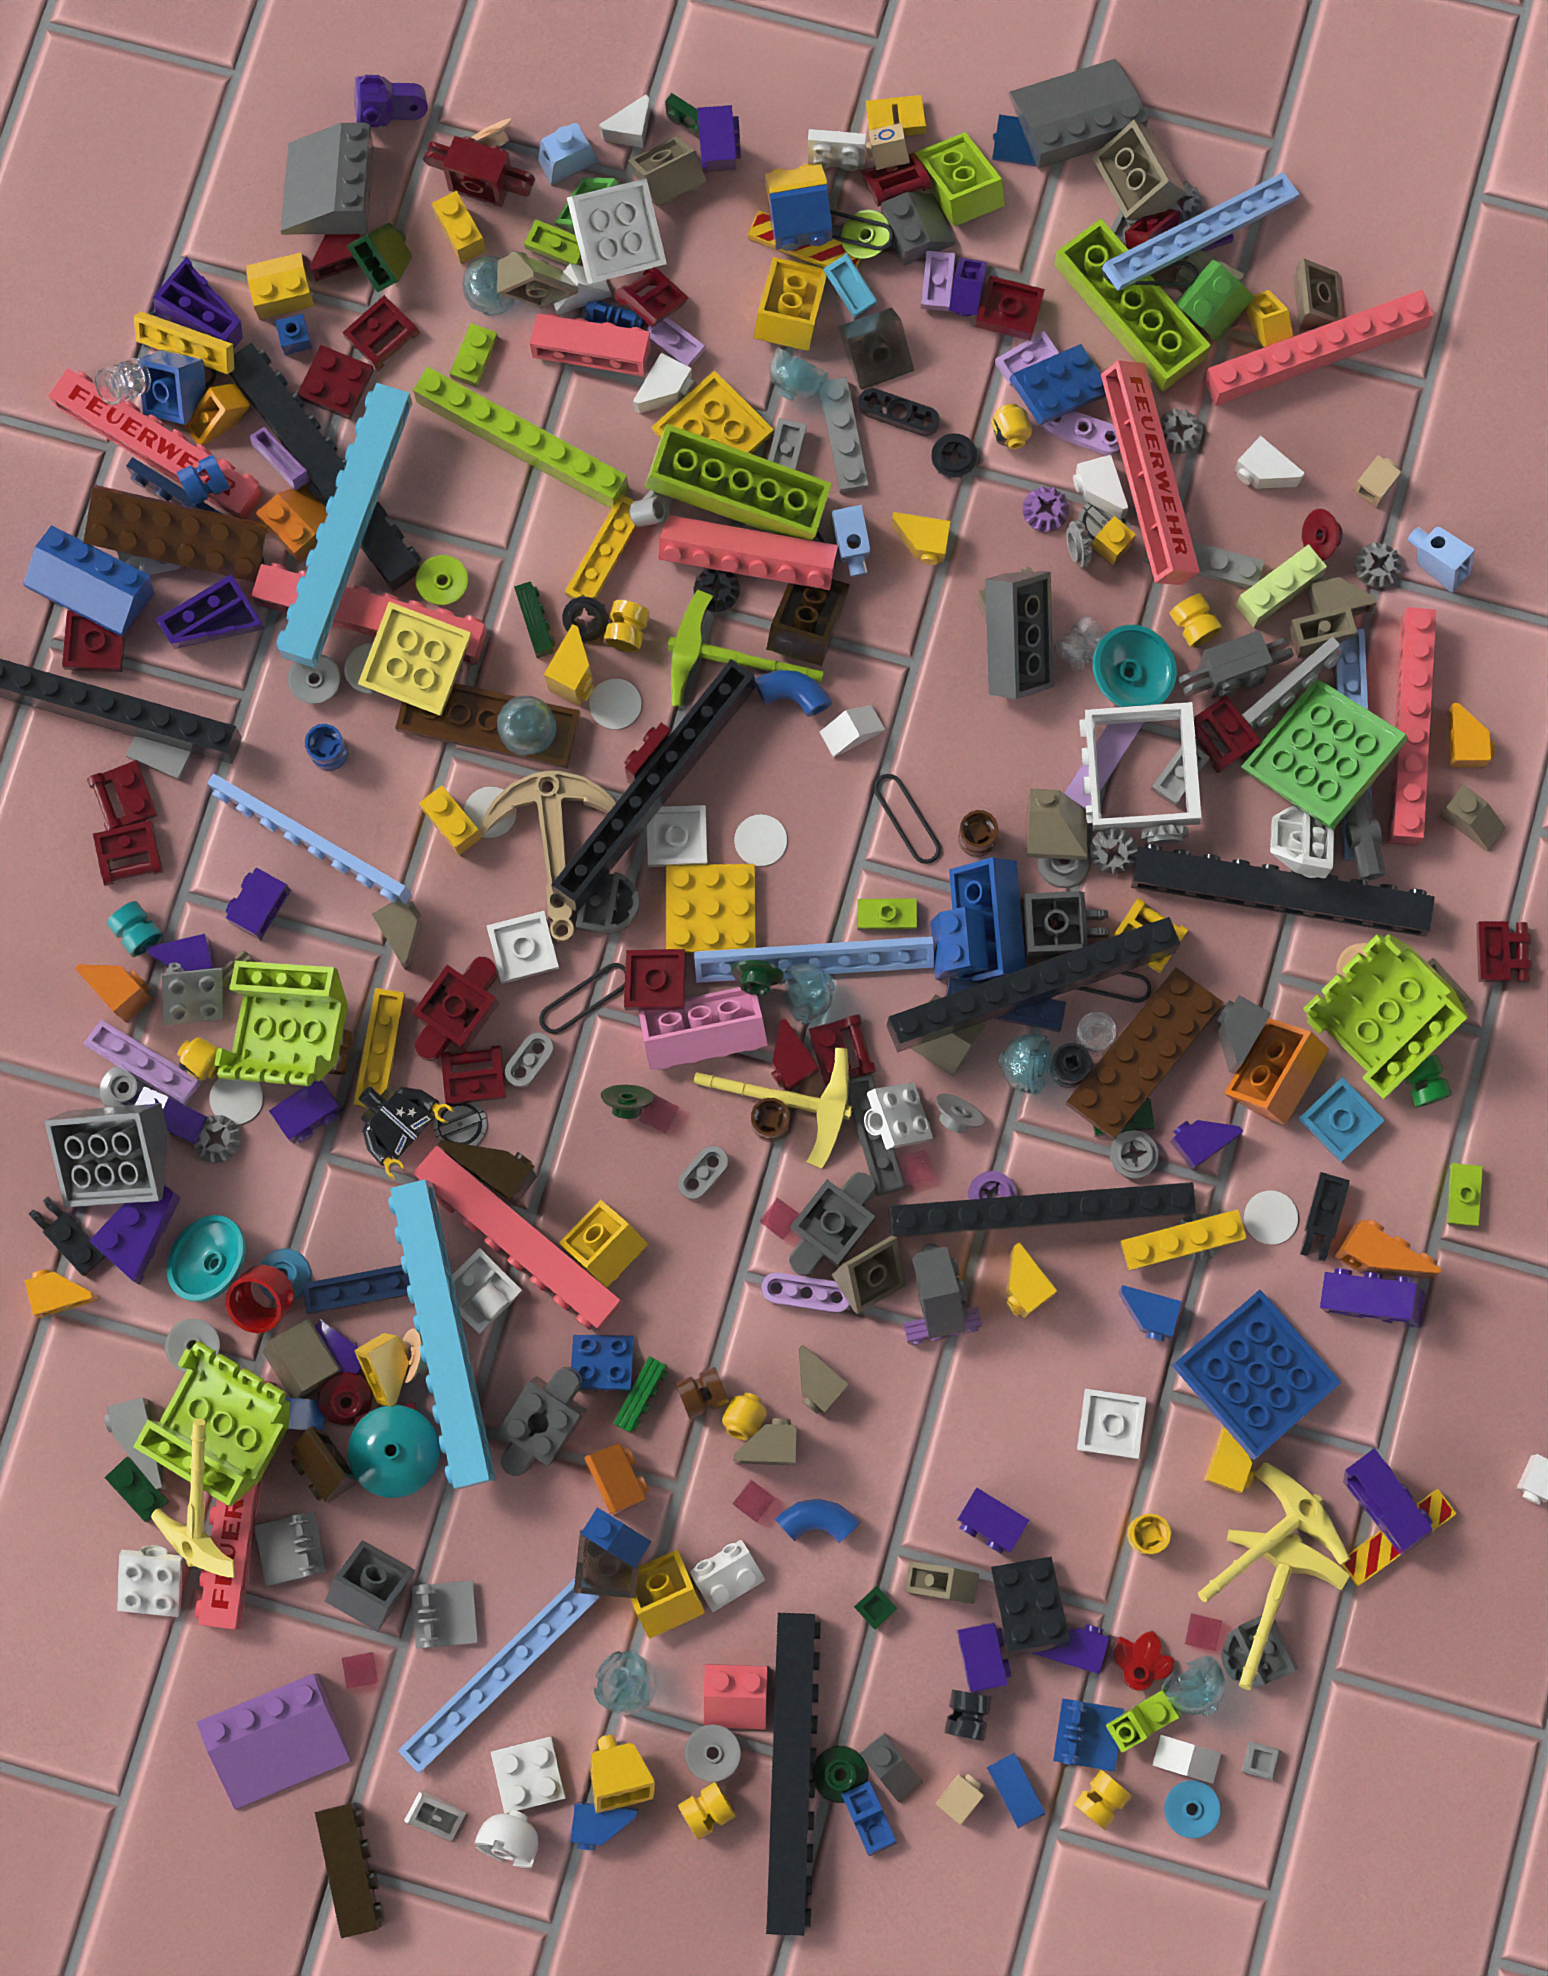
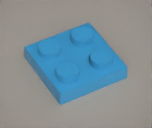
[1298,1077,1385,1162]

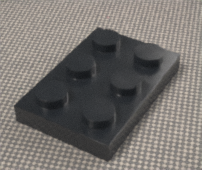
[991,1556,1070,1657]

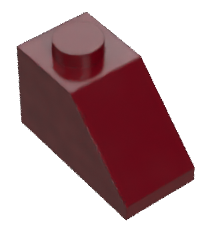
[1125,209,1180,250]
[310,234,360,281]
[771,1018,819,1092]

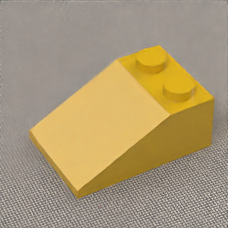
[753,257,827,351]

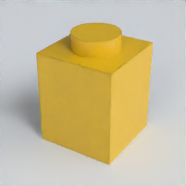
[1091,516,1136,565]

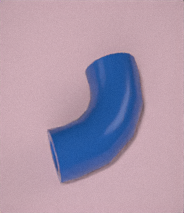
[755,670,832,717]
[775,1498,861,1543]

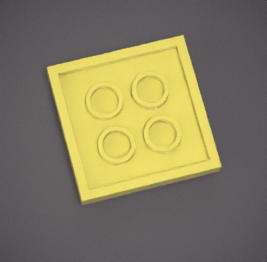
[358,602,473,716]

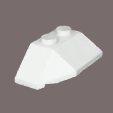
[1270,805,1334,878]

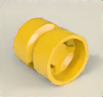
[1169,593,1223,649]
[603,600,650,652]
[1127,1513,1171,1555]
[1073,1770,1132,1830]
[678,1782,736,1840]

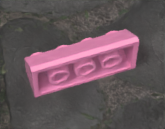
[638,987,768,1071]

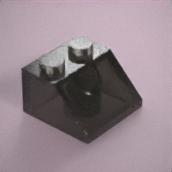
[838,307,914,390]
[574,1530,641,1599]

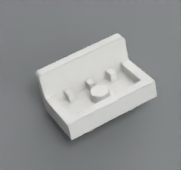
[690,1540,765,1612]

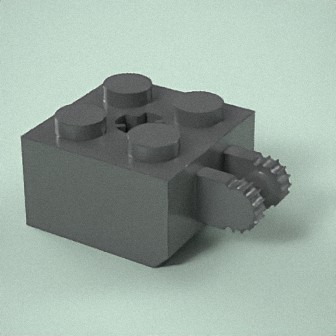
[1023,891,1110,959]
[912,1243,969,1339]

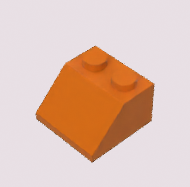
[256,485,328,564]
[75,964,152,1022]
[584,1443,649,1516]

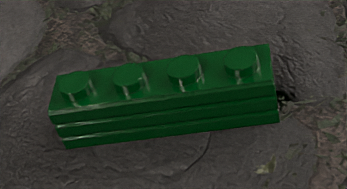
[514,581,556,658]

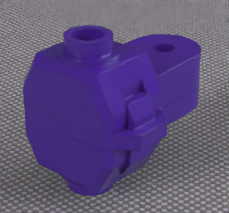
[354,74,428,127]

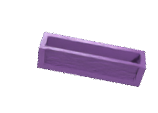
[250,427,309,490]
[903,1306,982,1345]

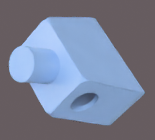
[538,123,599,185]
[831,505,871,577]
[1408,527,1475,593]

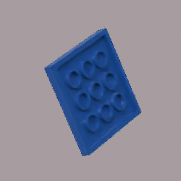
[1171,1289,1341,1460]

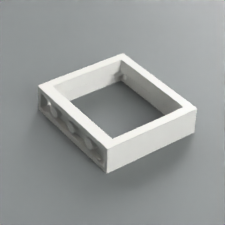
[1079,702,1201,832]

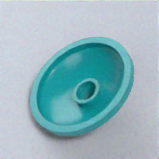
[1093,625,1177,707]
[166,1215,246,1302]
[348,1405,440,1498]

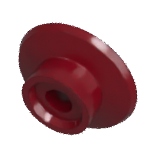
[1301,508,1343,561]
[318,1372,373,1425]

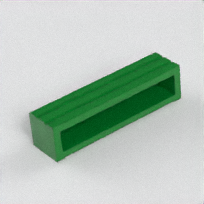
[613,1356,668,1434]

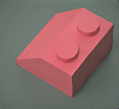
[704,1664,768,1729]

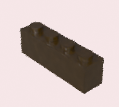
[315,1802,385,1939]

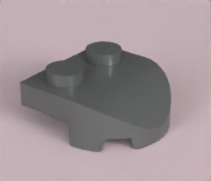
[576,872,639,934]
[1221,1615,1298,1687]

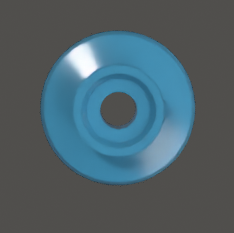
[258,1248,311,1301]
[1164,1780,1221,1838]

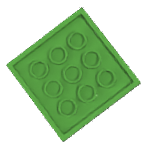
[1241,679,1409,830]

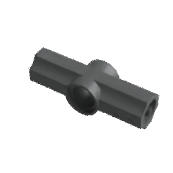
[1345,789,1386,881]

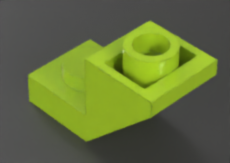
[1106,1688,1182,1753]

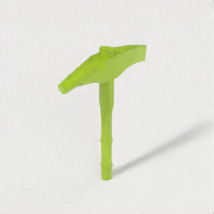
[668,590,824,707]

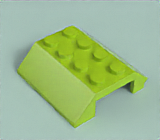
[1303,934,1469,1099]
[214,961,348,1086]
[133,1341,290,1506]

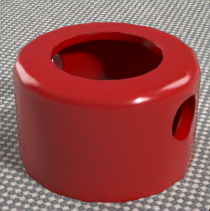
[225,1264,295,1334]

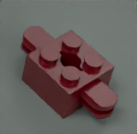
[423,135,536,207]
[412,956,499,1061]

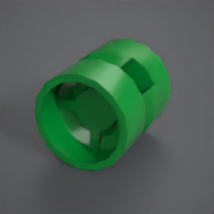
[1405,1055,1453,1108]

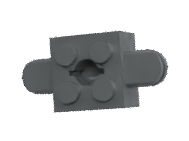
[1178,630,1294,699]
[789,1172,875,1276]
[497,1367,587,1476]

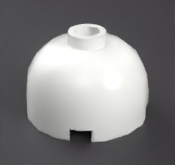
[474,1810,539,1868]

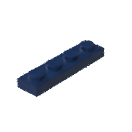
[126,457,222,514]
[945,977,1066,1032]
[302,1265,411,1314]

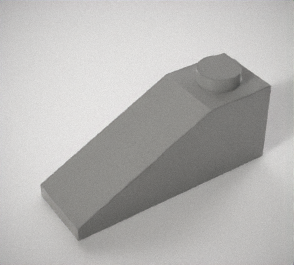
[105,1397,168,1490]

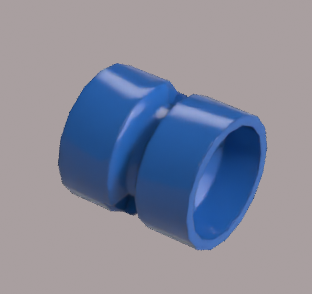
[176,454,230,506]
[305,724,348,771]

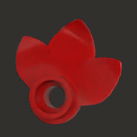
[1113,1631,1174,1691]

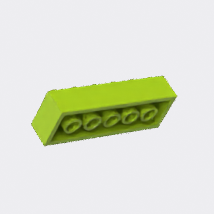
[1054,218,1211,393]
[644,424,832,540]

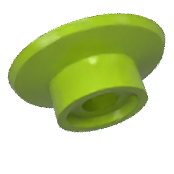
[841,210,890,259]
[416,555,468,605]

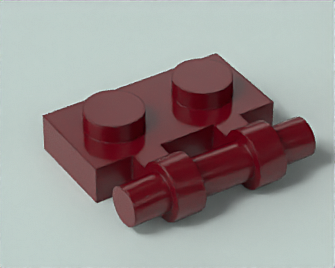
[1476,921,1532,983]

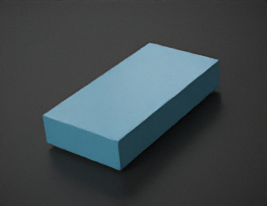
[823,254,878,319]

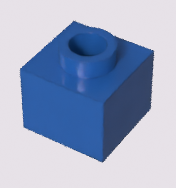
[275,314,313,355]

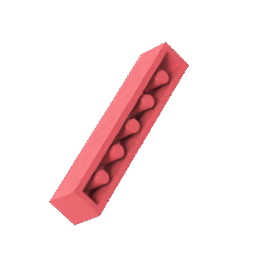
[658,515,838,590]

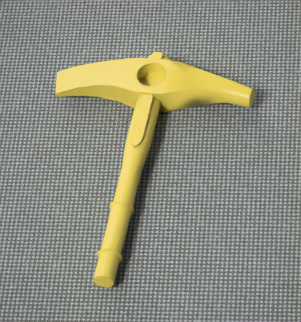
[694,1047,853,1169]
[151,1419,235,1578]
[1198,1462,1350,1602]
[1227,1529,1350,1690]

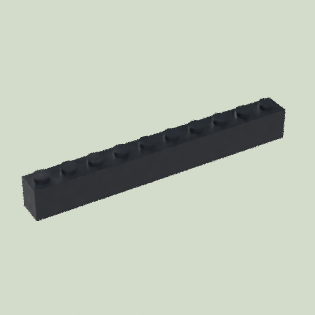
[229,342,422,592]
[0,659,242,764]
[551,659,755,913]
[1131,844,1435,937]
[886,917,1181,1053]
[888,1182,1196,1237]
[766,1612,821,1936]

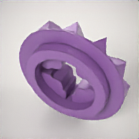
[1023,486,1069,532]
[968,1171,1016,1200]

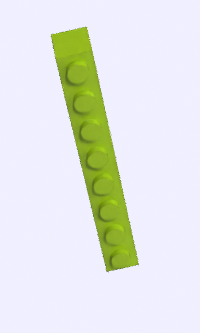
[413,366,629,509]

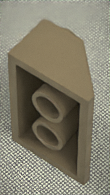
[1092,119,1187,220]

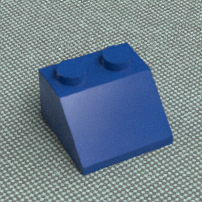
[769,184,832,251]
[137,350,206,424]
[930,907,989,980]

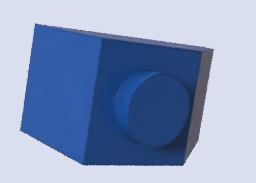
[1118,1285,1182,1342]
[581,1507,652,1568]
[571,1802,639,1850]

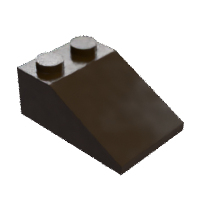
[766,579,850,667]
[437,1140,537,1206]
[290,1426,358,1503]

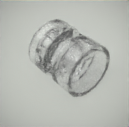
[95,358,151,405]
[1054,616,1106,671]
[1074,1012,1116,1057]

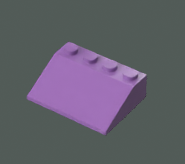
[197,1673,351,1810]

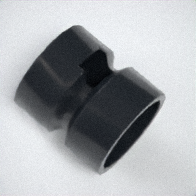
[1050,1043,1092,1088]
[944,1689,992,1741]

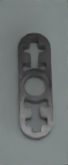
[859,388,940,436]

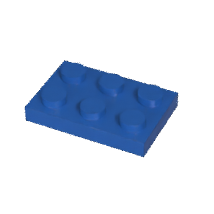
[1009,344,1106,425]

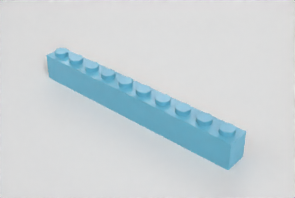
[277,383,413,668]
[388,1179,496,1489]

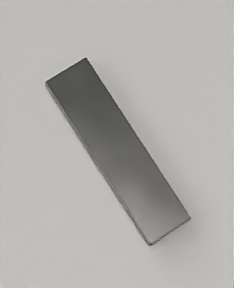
[848,1073,906,1197]

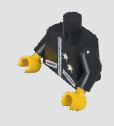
[359,1087,455,1180]

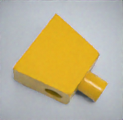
[590,1734,655,1814]

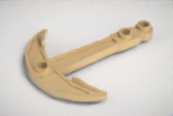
[479,771,616,943]

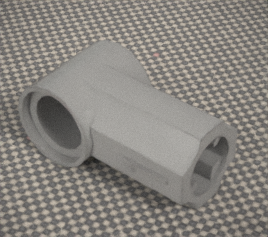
[630,490,677,527]

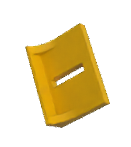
[866,95,927,136]

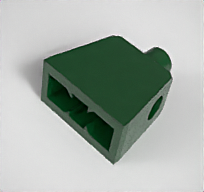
[347,223,412,292]

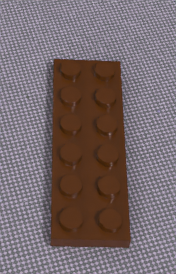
[83,485,268,583]
[395,683,581,769]
[1066,967,1224,1141]

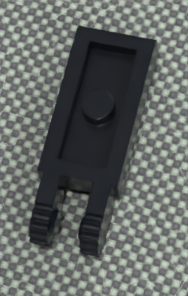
[1300,1172,1350,1261]
[29,1196,106,1277]

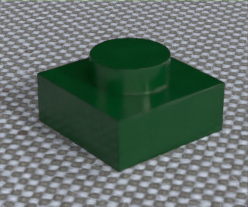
[854,1585,897,1630]

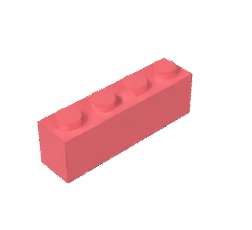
[530,313,652,376]

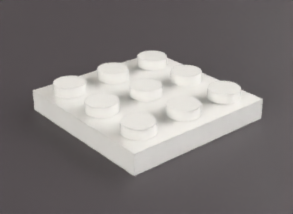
[567,178,667,284]

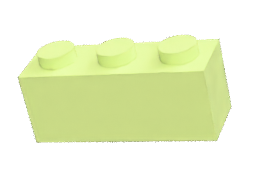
[1236,544,1327,628]

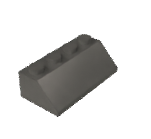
[985,571,1054,699]

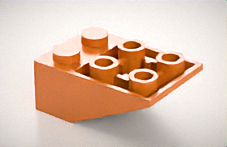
[1334,1219,1442,1279]

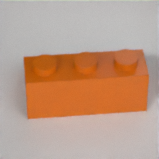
[1224,1018,1329,1125]

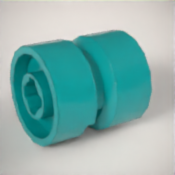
[107,901,163,957]

